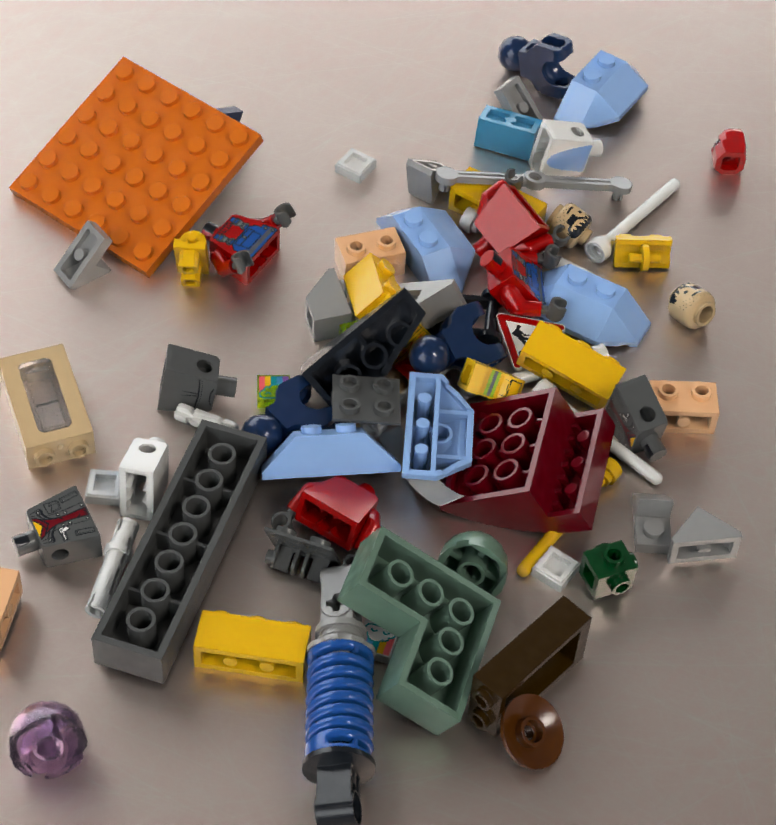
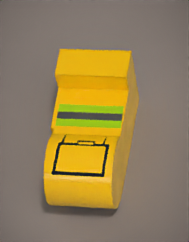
[457,357,525,399]

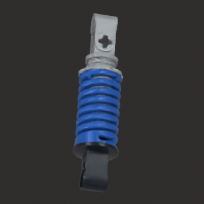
[302,564,376,825]

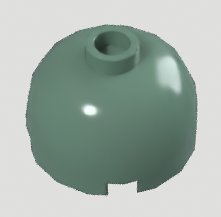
[437,531,508,597]

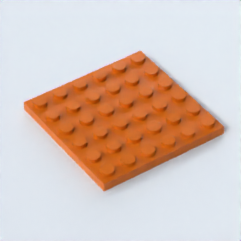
[9,56,263,278]

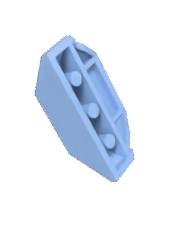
[554,50,648,128]
[376,206,475,293]
[537,264,651,347]
[401,372,474,481]
[261,422,401,480]

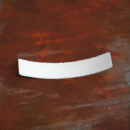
[379,426,465,506]

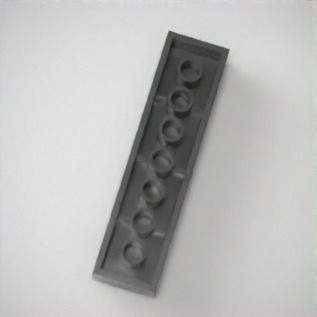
[91,419,267,684]

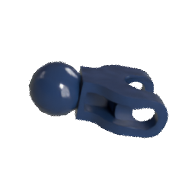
[498,33,575,99]
[408,301,508,374]
[241,375,344,456]

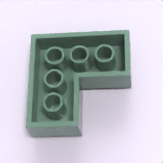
[337,526,501,736]

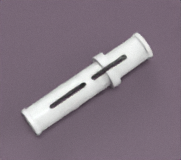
[85,517,140,619]

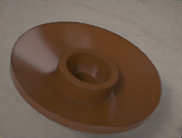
[500,694,564,770]

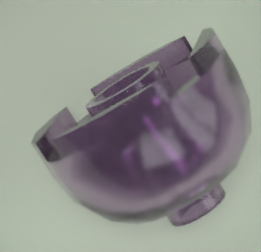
[8,700,87,779]

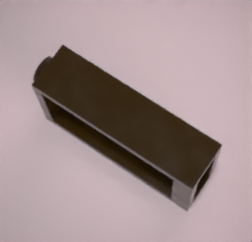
[467,595,592,738]

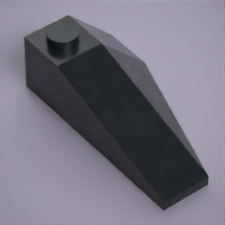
[301,287,426,423]

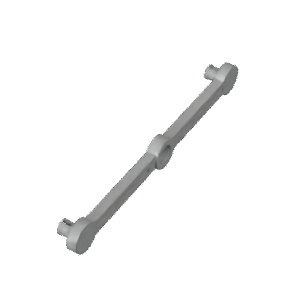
[435,167,632,201]

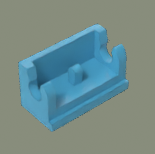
[474,105,542,161]

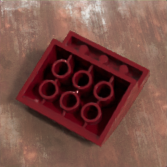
[439,387,616,533]

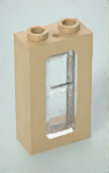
[0,344,96,470]

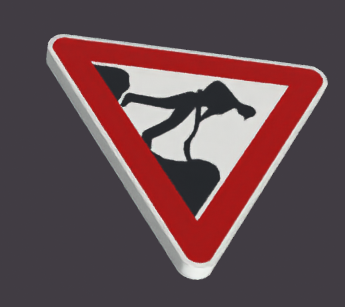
[496,313,565,371]

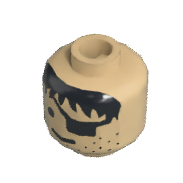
[546,203,593,249]
[668,283,716,329]

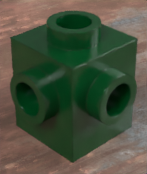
[579,540,638,600]

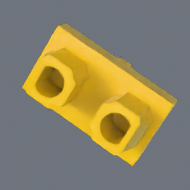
[173,230,210,287]
[613,234,673,272]

